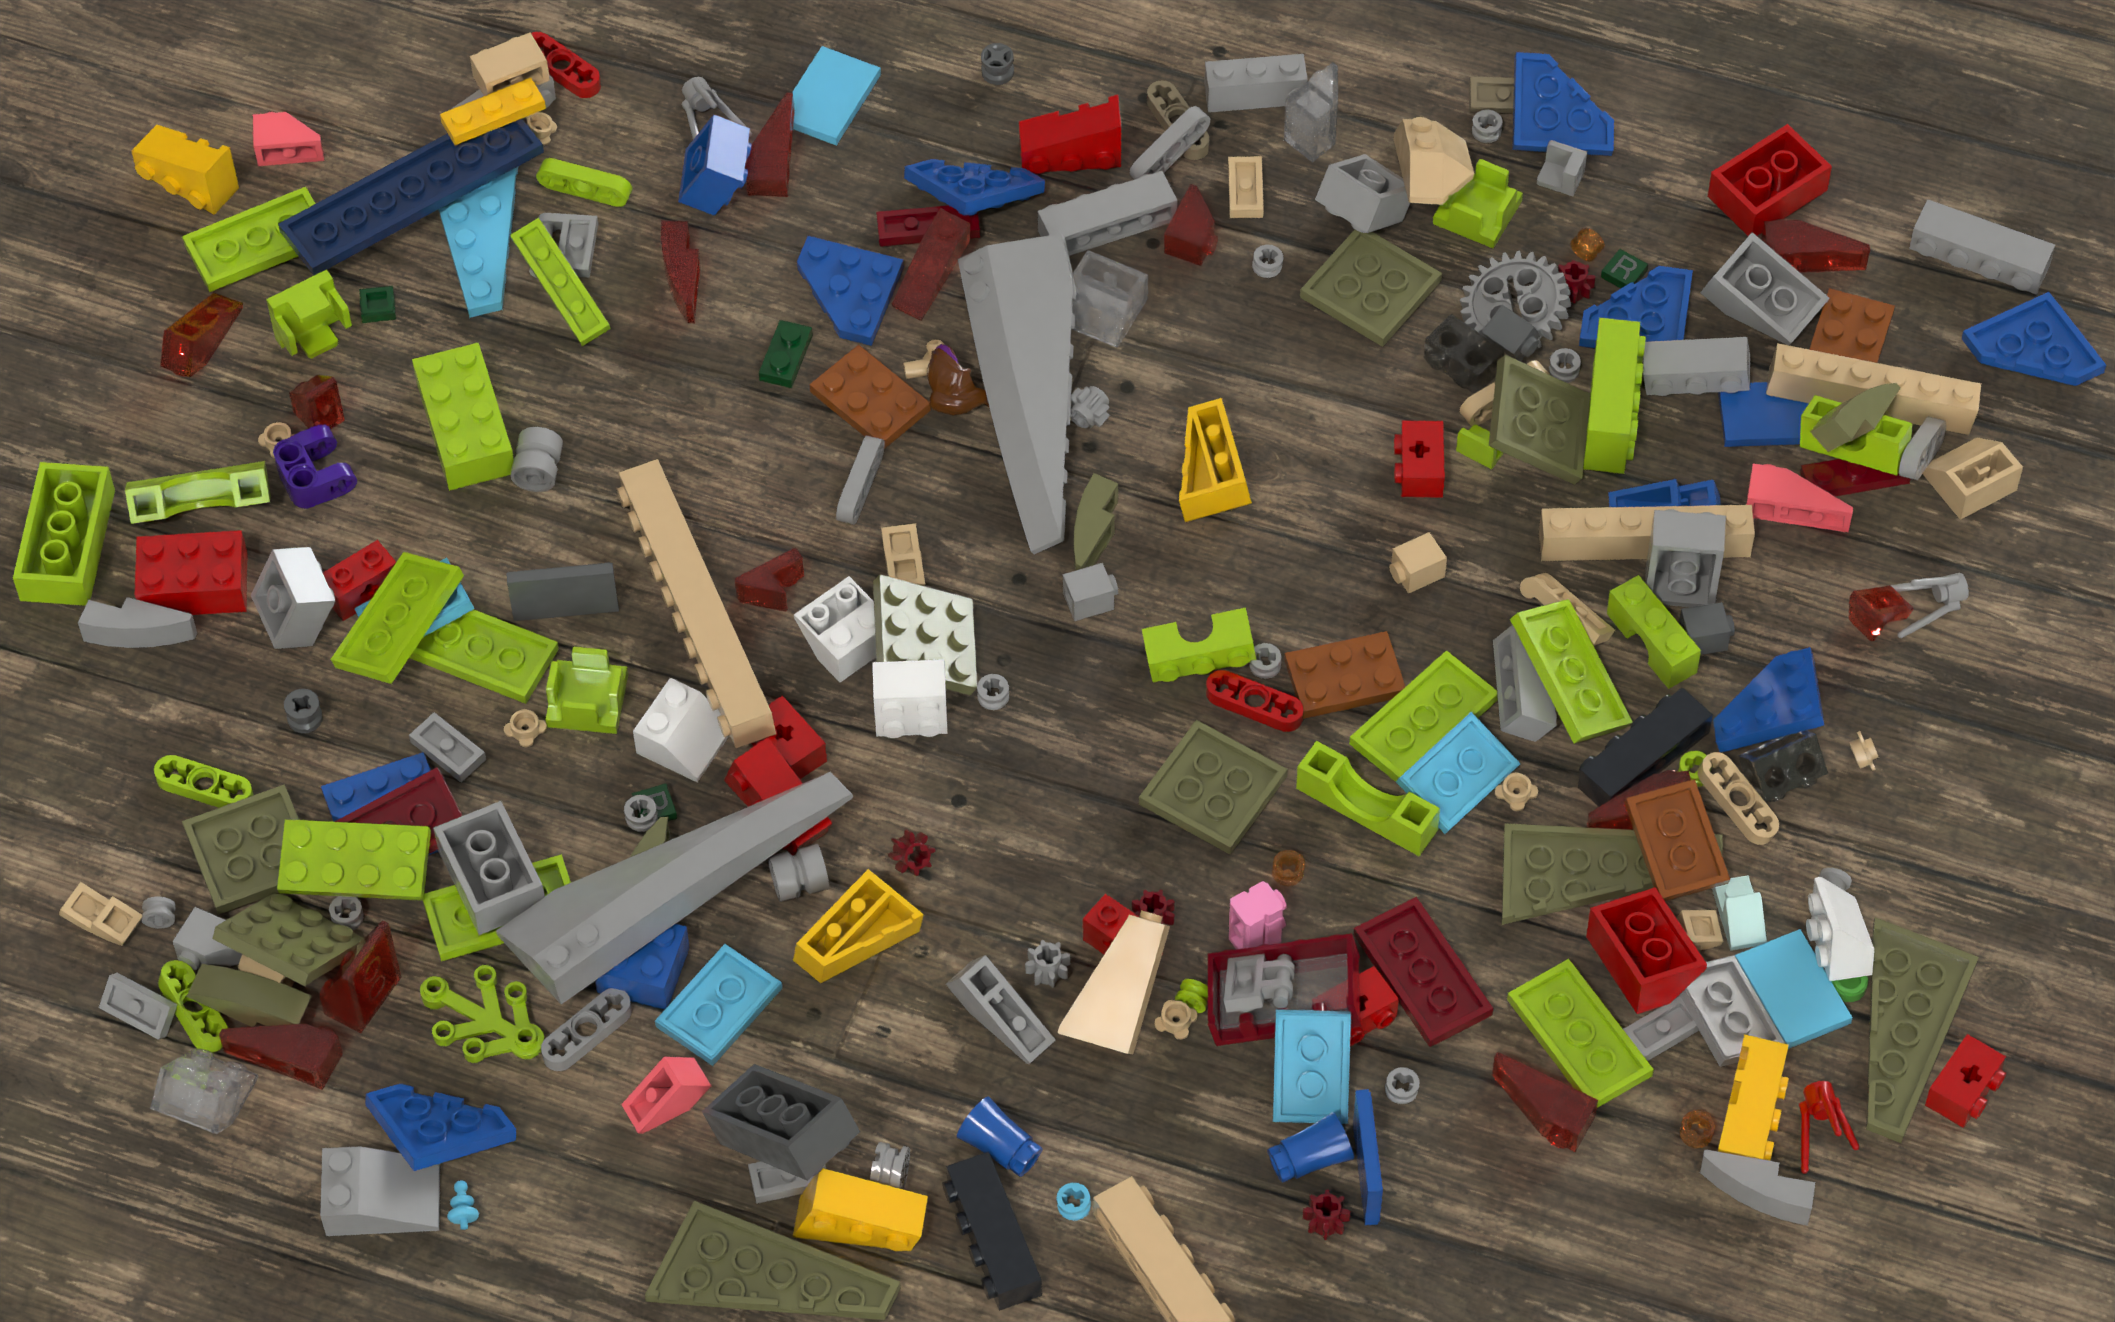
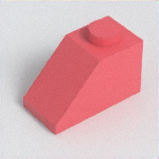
[253,112,324,166]
[621,1057,711,1134]

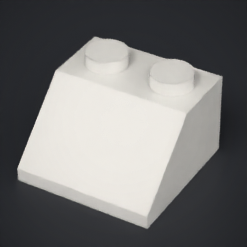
[633,678,730,783]

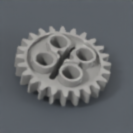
[1460,251,1571,353]

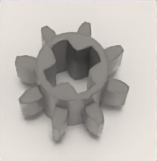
[1070,386,1110,428]
[1025,940,1070,988]

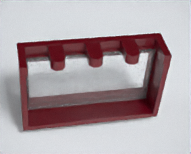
[1208,933,1361,1046]

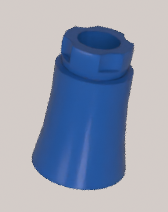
[957,1096,1043,1177]
[1267,1112,1354,1182]

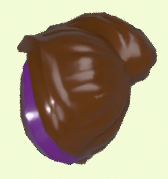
[927,344,989,416]

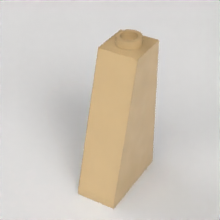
[1058,910,1170,1054]

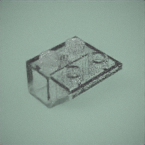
[1284,62,1338,162]
[1072,250,1148,348]
[150,1049,258,1134]

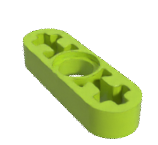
[536,158,632,207]
[154,755,254,808]
[158,960,228,1053]

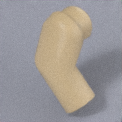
[903,340,945,379]

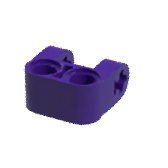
[273,425,357,509]

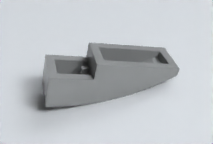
[78,597,197,648]
[1700,1150,1815,1226]

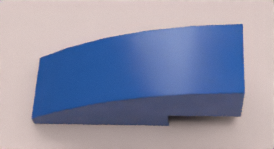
[1608,479,1721,507]

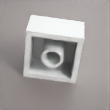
[873,660,948,738]

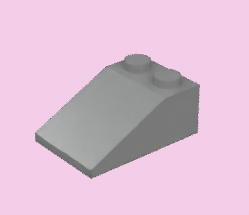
[1700,233,1830,345]
[320,1146,440,1236]

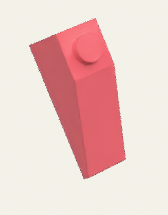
[1746,464,1853,532]

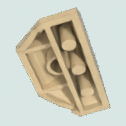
[1393,117,1474,205]

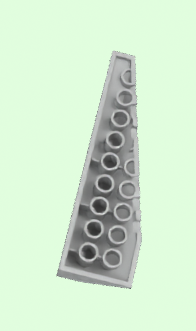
[958,233,1076,554]
[496,772,853,1004]

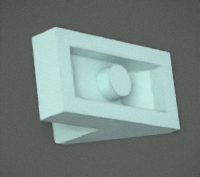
[1712,875,1767,951]

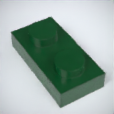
[759,320,813,388]

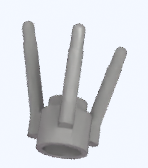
[682,77,752,139]
[1884,573,1969,638]

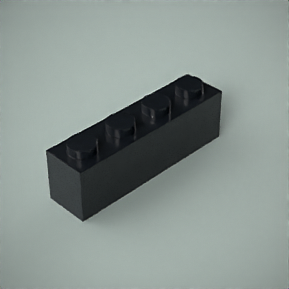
[1578,688,1713,815]
[942,1152,1042,1311]

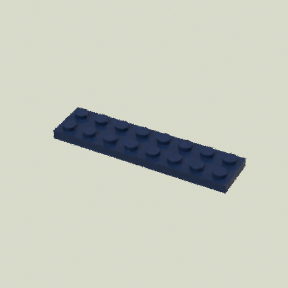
[278,119,544,276]

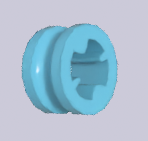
[1056,1183,1091,1220]

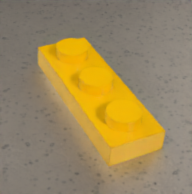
[440,77,546,145]

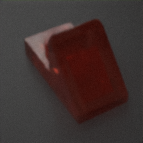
[734,547,804,612]
[1849,585,1914,642]

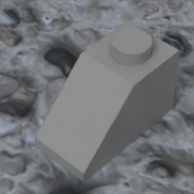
[173,907,243,970]

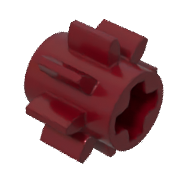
[1558,260,1596,303]
[887,829,936,876]
[1132,889,1175,925]
[1303,1190,1350,1240]

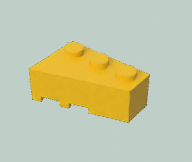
[131,124,239,215]
[1179,398,1252,522]
[793,869,924,983]
[1718,1034,1789,1161]
[793,1168,928,1251]

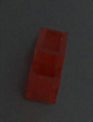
[661,220,701,324]

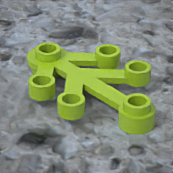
[420,965,545,1063]

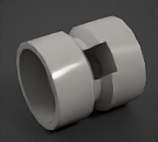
[511,427,563,492]
[768,844,829,902]

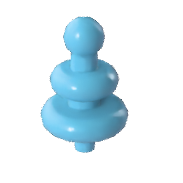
[447,1180,479,1230]

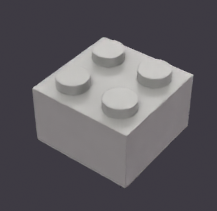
[1315,154,1410,233]
[251,547,335,649]

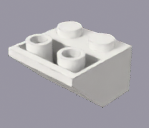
[794,576,876,682]
[1806,877,1874,981]

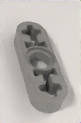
[1130,106,1210,179]
[1899,416,1946,480]
[836,436,885,525]
[541,988,632,1071]

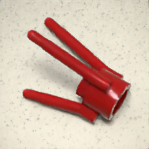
[1799,1081,1859,1174]

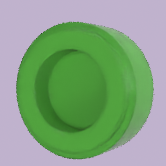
[1831,976,1868,1002]

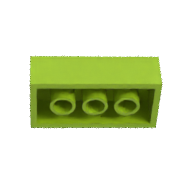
[1583,318,1646,474]
[412,342,514,491]
[13,462,115,606]

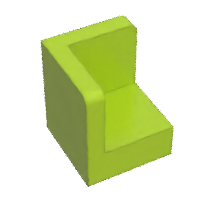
[1456,425,1504,470]

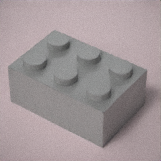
[1645,509,1726,607]
[434,801,545,935]

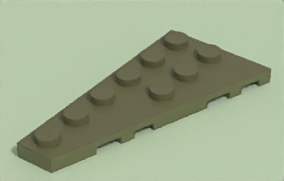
[1501,823,1723,925]
[1866,917,1979,1143]
[645,1201,901,1320]

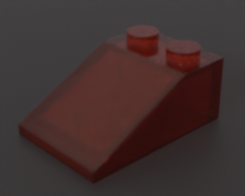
[320,920,402,1033]

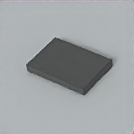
[506,562,619,621]

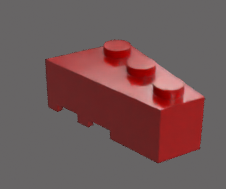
[1019,95,1121,174]
[724,737,832,856]

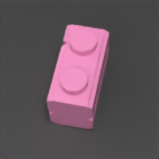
[1229,881,1287,949]

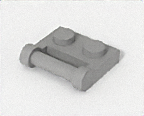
[529,213,598,278]

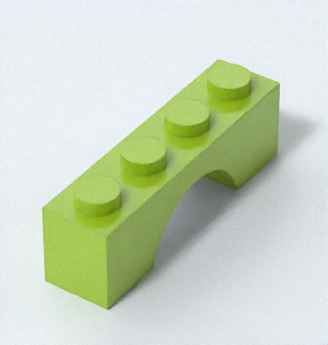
[125,461,271,524]
[1296,741,1440,856]

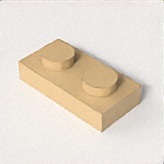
[1228,156,1263,218]

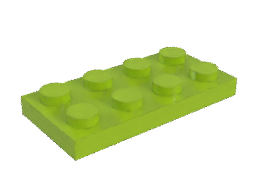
[182,186,315,292]
[330,552,464,684]
[1510,599,1633,744]
[409,609,559,704]
[1349,650,1498,782]
[277,819,431,901]
[423,854,571,962]
[1507,959,1654,1111]

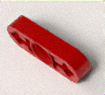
[531,32,601,98]
[1206,670,1303,732]

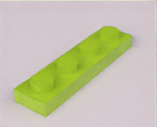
[510,218,611,346]

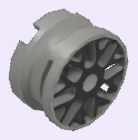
[870,1142,910,1190]

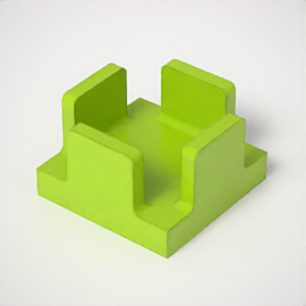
[1433,159,1523,249]
[266,269,352,359]
[545,647,628,734]

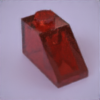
[1164,184,1218,266]
[289,375,345,429]

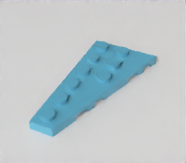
[438,166,519,317]

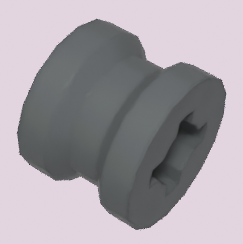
[981,43,1014,85]
[284,689,323,733]

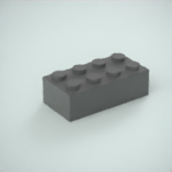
[701,1064,860,1181]

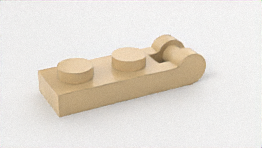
[1520,573,1615,646]

